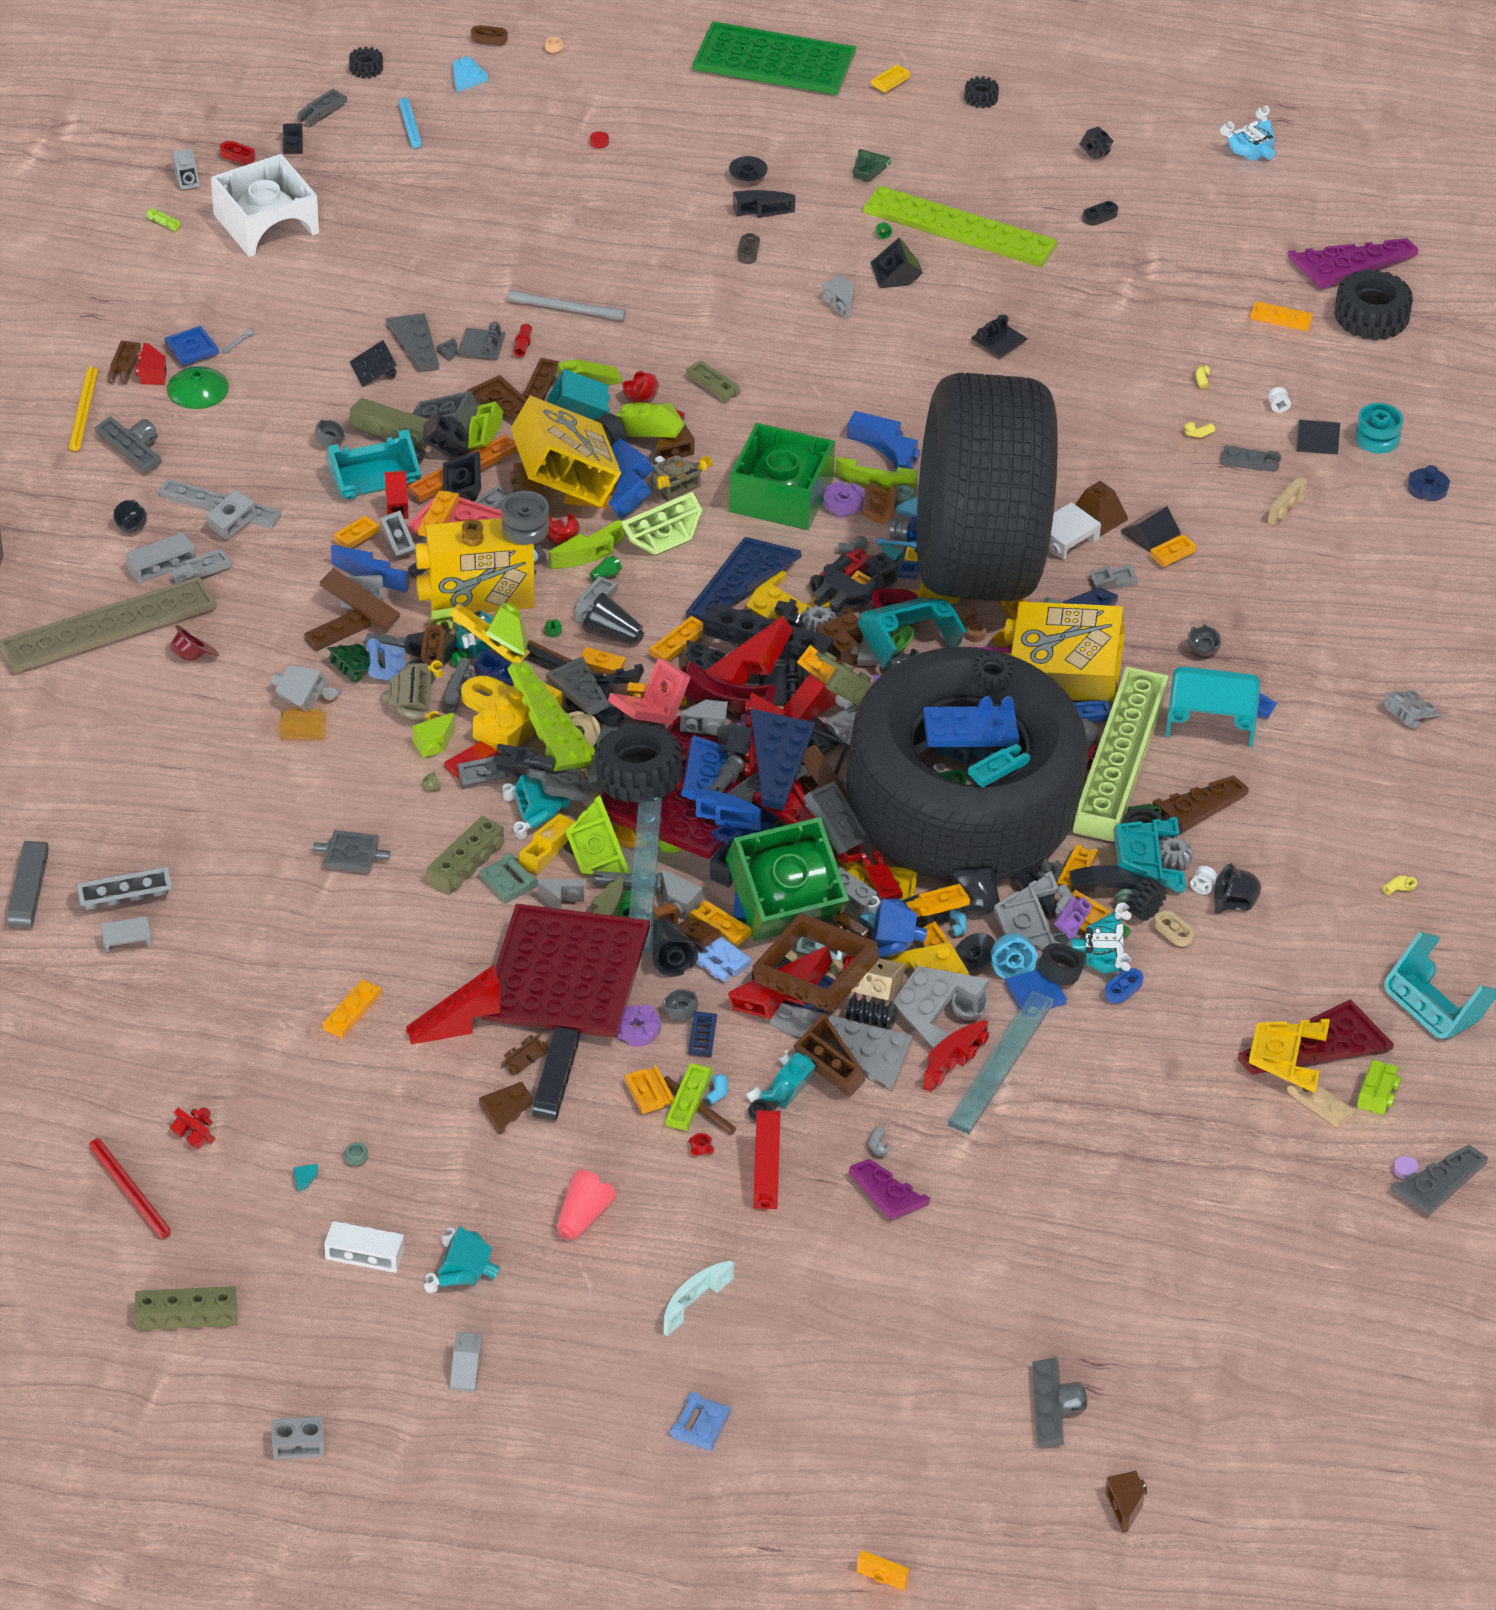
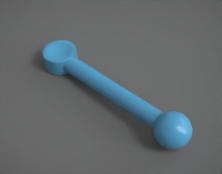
[876,537,917,549]

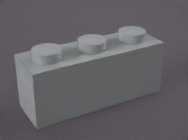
[125,532,195,584]

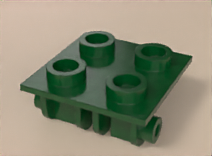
[327,644,382,682]

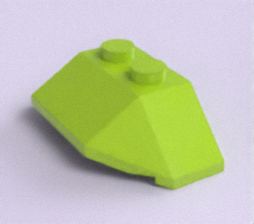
[616,402,684,438]

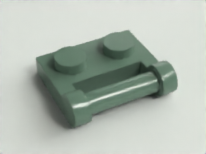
[479,853,538,904]

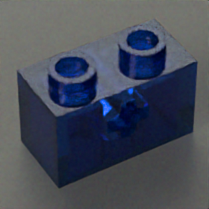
[473,649,514,687]

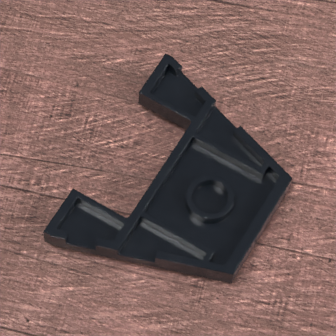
[562,664,644,726]

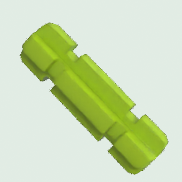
[147,208,181,231]

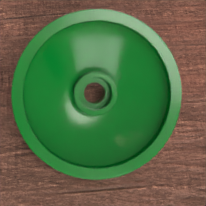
[167,366,229,409]

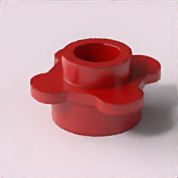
[688,1133,714,1156]

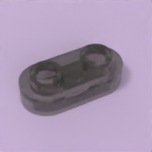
[738,233,760,264]

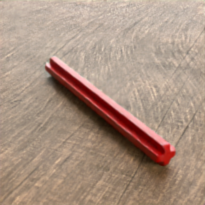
[89,1138,171,1239]

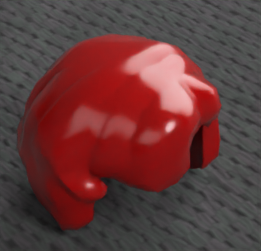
[622,371,659,403]
[546,513,580,545]

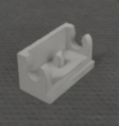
[101,916,151,952]

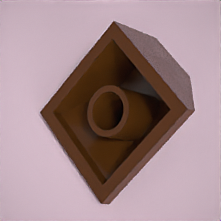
[1075,481,1128,537]

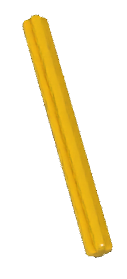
[69,366,99,452]

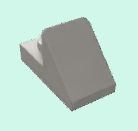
[538,879,584,909]

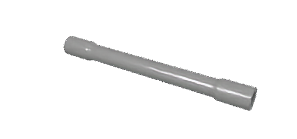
[507,290,626,322]

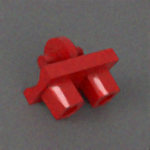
[170,1107,216,1150]

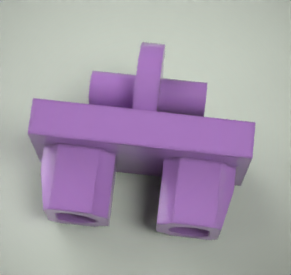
[1054,896,1092,939]

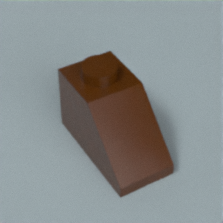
[655,424,695,460]
[1105,1471,1147,1533]

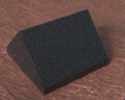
[1297,420,1340,455]
[443,451,481,502]
[1121,506,1181,552]

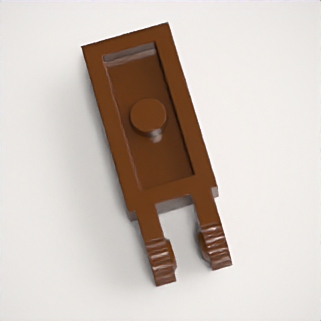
[108,341,141,385]

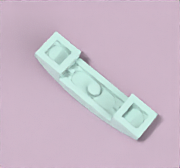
[664,1261,734,1336]

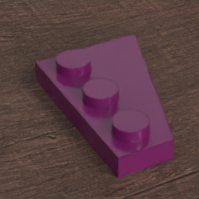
[848,1159,931,1220]

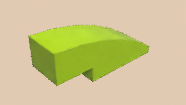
[468,402,504,451]

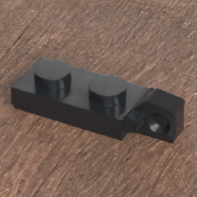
[1012,867,1057,920]

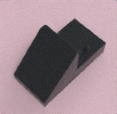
[283,123,303,154]

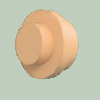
[545,36,563,53]

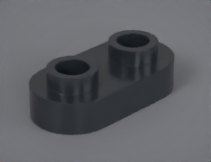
[1082,201,1118,226]

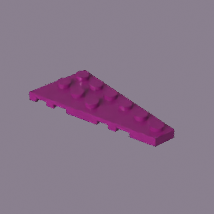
[1288,238,1418,289]

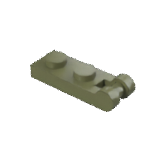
[686,360,741,403]

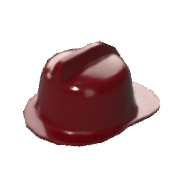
[872,588,919,609]
[169,625,219,661]

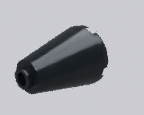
[582,592,645,645]
[652,917,698,977]

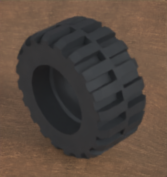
[1334,269,1413,340]
[595,723,682,803]

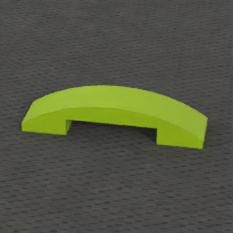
[835,457,918,491]

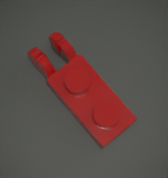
[859,850,903,901]

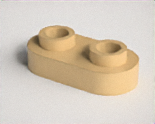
[1155,911,1194,947]

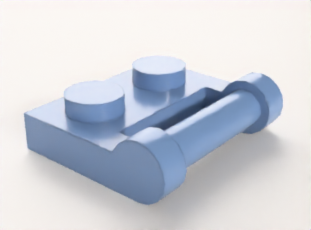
[367,638,406,681]
[669,1392,731,1451]

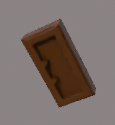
[677,917,721,947]

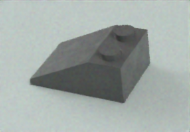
[412,391,479,432]

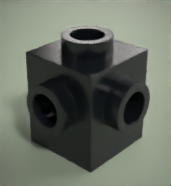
[1079,126,1114,159]
[865,552,898,589]

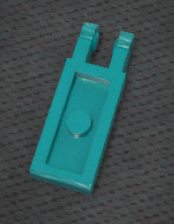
[968,744,1031,788]

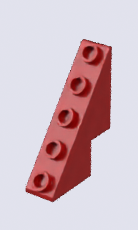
[705,616,793,686]
[782,660,841,721]
[745,693,786,777]
[728,946,833,1019]
[406,966,500,1045]

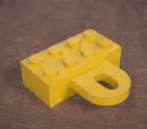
[461,676,563,753]

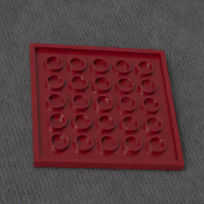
[481,903,651,1038]

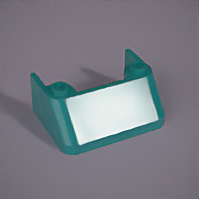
[858,597,967,670]
[1165,666,1261,747]
[1384,931,1496,1039]

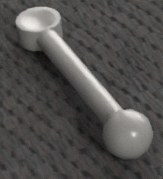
[222,328,254,354]

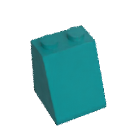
[547,369,610,420]

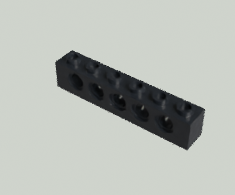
[703,603,834,662]

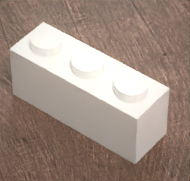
[324,1221,405,1273]

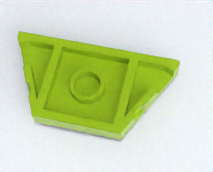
[565,796,630,876]

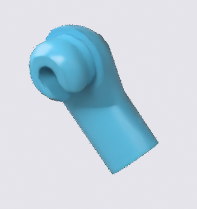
[950,908,967,937]
[705,1074,728,1106]

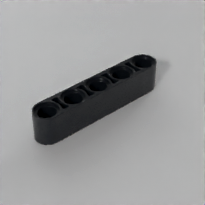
[532,1026,580,1121]

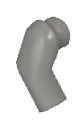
[1055,885,1073,915]
[868,1126,890,1157]

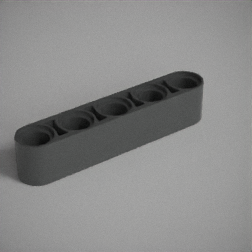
[8,841,49,928]

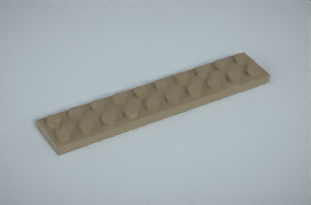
[0,576,216,674]

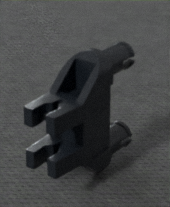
[814,554,885,617]
[493,743,556,778]

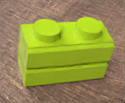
[1357,1059,1401,1115]

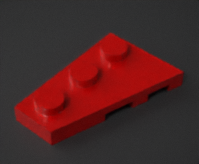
[753,782,816,825]

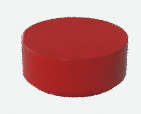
[590,131,609,149]

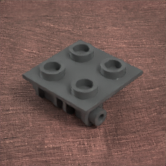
[458,322,506,359]

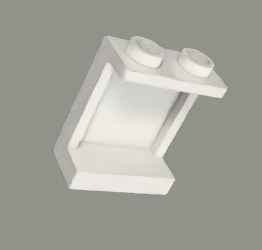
[1048,502,1101,560]

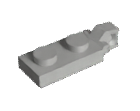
[172,549,232,583]
[574,576,618,623]

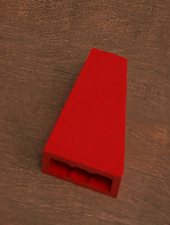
[753,1110,781,1210]

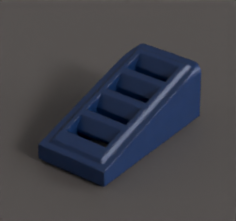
[688,1011,717,1057]

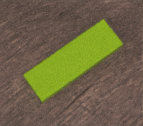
[665,1063,713,1131]

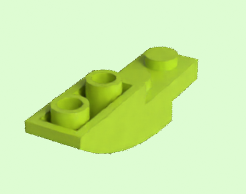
[549,520,624,569]

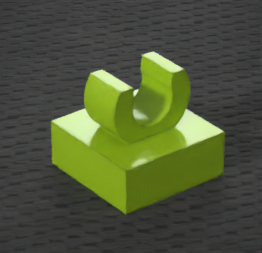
[429,608,453,631]

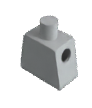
[271,665,328,716]

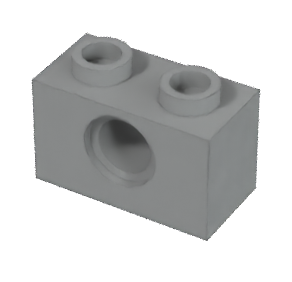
[206,489,257,541]

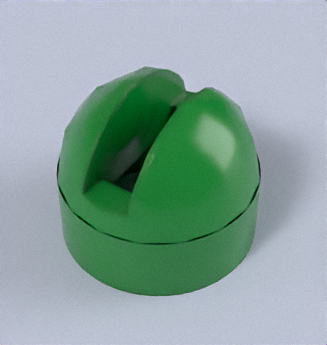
[876,222,892,239]
[545,619,562,637]
[451,650,468,669]

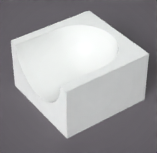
[211,154,319,257]

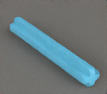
[399,97,422,149]

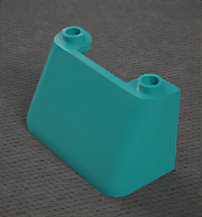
[325,430,422,500]

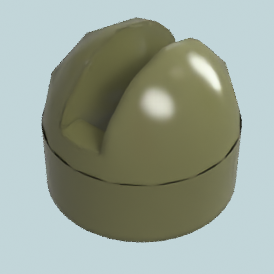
[423,772,441,791]

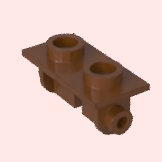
[501,1032,549,1075]

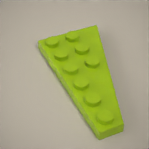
[508,661,595,772]

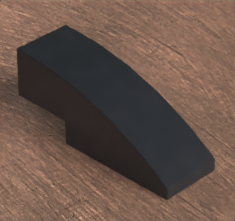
[733,190,795,218]

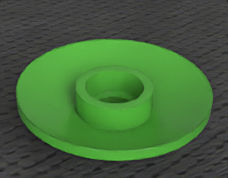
[889,625,914,654]

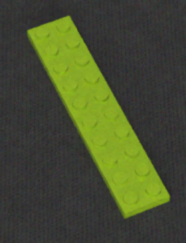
[863,185,1058,268]

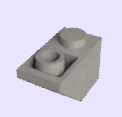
[171,148,200,190]
[822,275,854,319]
[680,700,728,735]

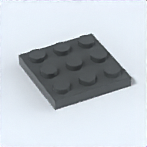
[803,781,870,855]

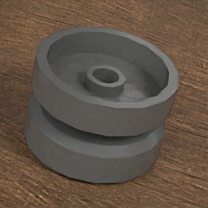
[501,491,549,545]

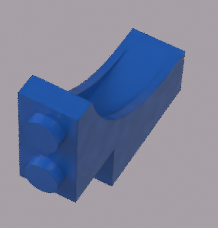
[847,411,921,471]
[608,438,655,520]

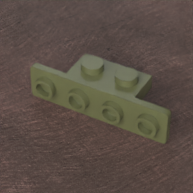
[815,651,873,706]

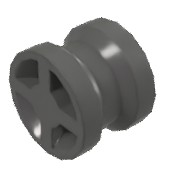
[890,518,910,541]

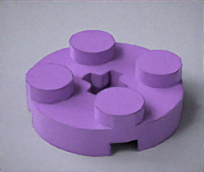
[823,481,864,518]
[618,1004,661,1047]

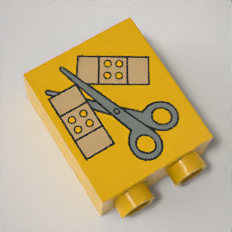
[511,395,621,507]
[415,518,535,613]
[1005,601,1125,702]

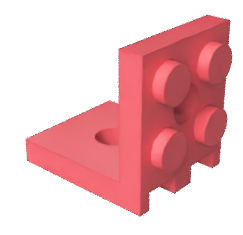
[608,658,691,725]

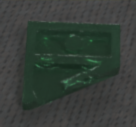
[853,149,891,182]

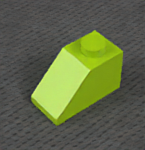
[412,712,455,758]

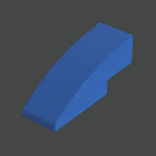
[696,789,761,831]

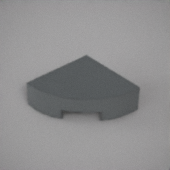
[437,338,457,361]

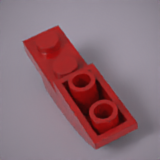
[923,1020,990,1092]

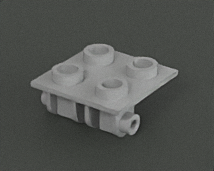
[1384,690,1441,729]

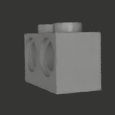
[839,867,878,922]
[271,1416,325,1460]

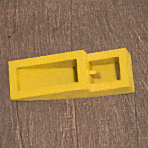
[518,813,576,875]

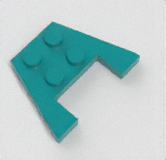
[1113,817,1186,893]

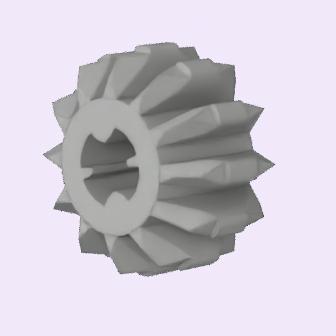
[801,604,837,633]
[1159,836,1193,871]

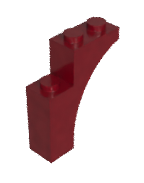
[680,661,777,720]

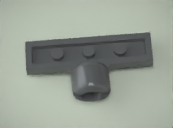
[94,416,162,474]
[1032,1357,1087,1449]

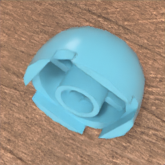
[991,933,1038,979]

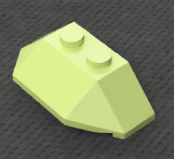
[621,492,702,555]

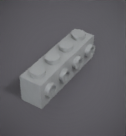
[75,867,172,910]

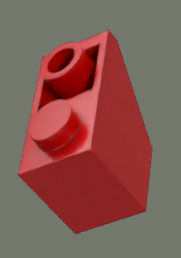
[136,343,167,385]
[384,471,409,519]

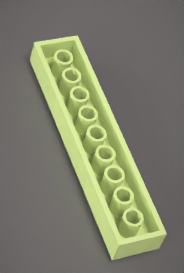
[1073,666,1169,842]

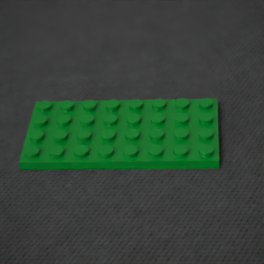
[693,21,856,95]

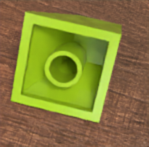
[485,601,529,657]

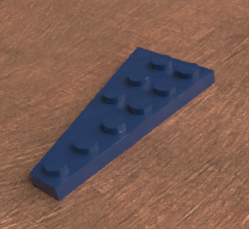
[686,537,802,622]
[750,708,815,811]

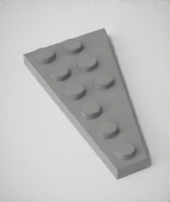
[771,1003,912,1092]

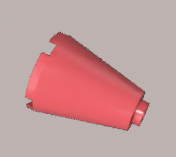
[556,1170,617,1240]

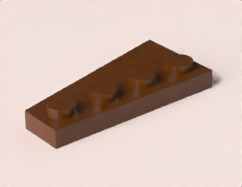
[1152,775,1249,832]

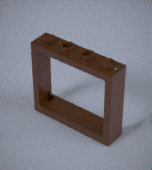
[752,913,880,1012]

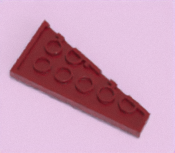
[1238,999,1394,1075]

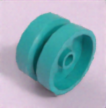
[1355,403,1403,454]

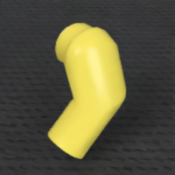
[1195,365,1210,389]
[1184,422,1215,438]
[1382,875,1417,895]

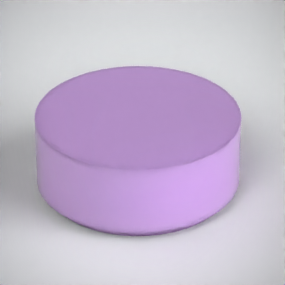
[1394,1156,1419,1180]

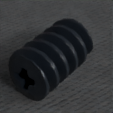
[846,992,897,1030]

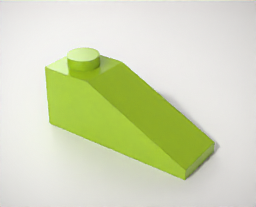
[558,359,622,385]

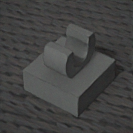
[1038,858,1063,883]

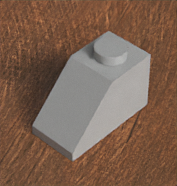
[380,511,415,557]
[662,869,702,920]
[450,1331,483,1392]

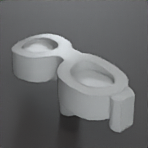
[318,688,341,700]

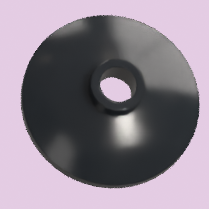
[729,156,768,181]
[955,933,995,972]

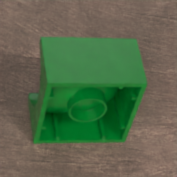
[729,423,835,531]
[726,817,849,941]

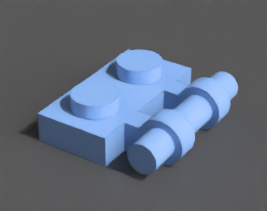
[696,936,751,982]

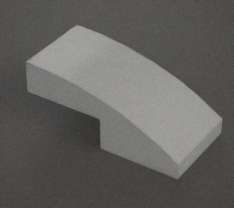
[1090,564,1138,589]

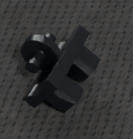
[769,598,805,629]

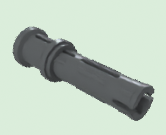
[707,755,745,793]
[592,870,662,893]

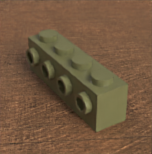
[349,397,429,450]
[427,816,505,895]
[135,1286,237,1330]

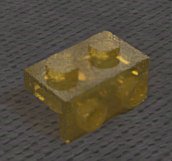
[280,708,326,740]

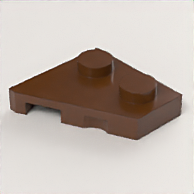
[479,1081,533,1135]

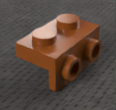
[861,482,898,525]

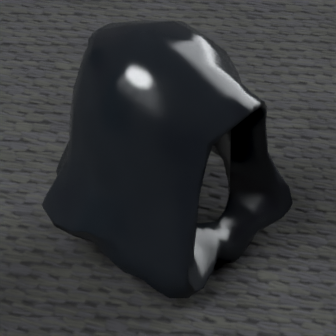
[1214,863,1261,914]
[952,868,1000,916]

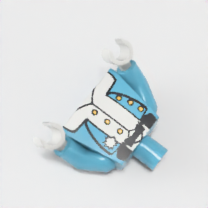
[1220,105,1276,161]

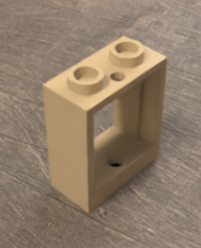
[851,958,905,1000]

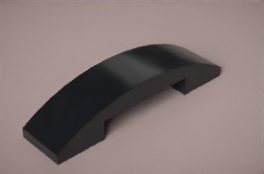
[1069,865,1146,893]

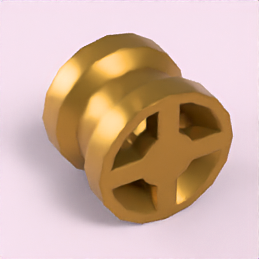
[462,519,483,546]

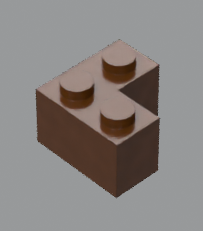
[816,611,863,666]

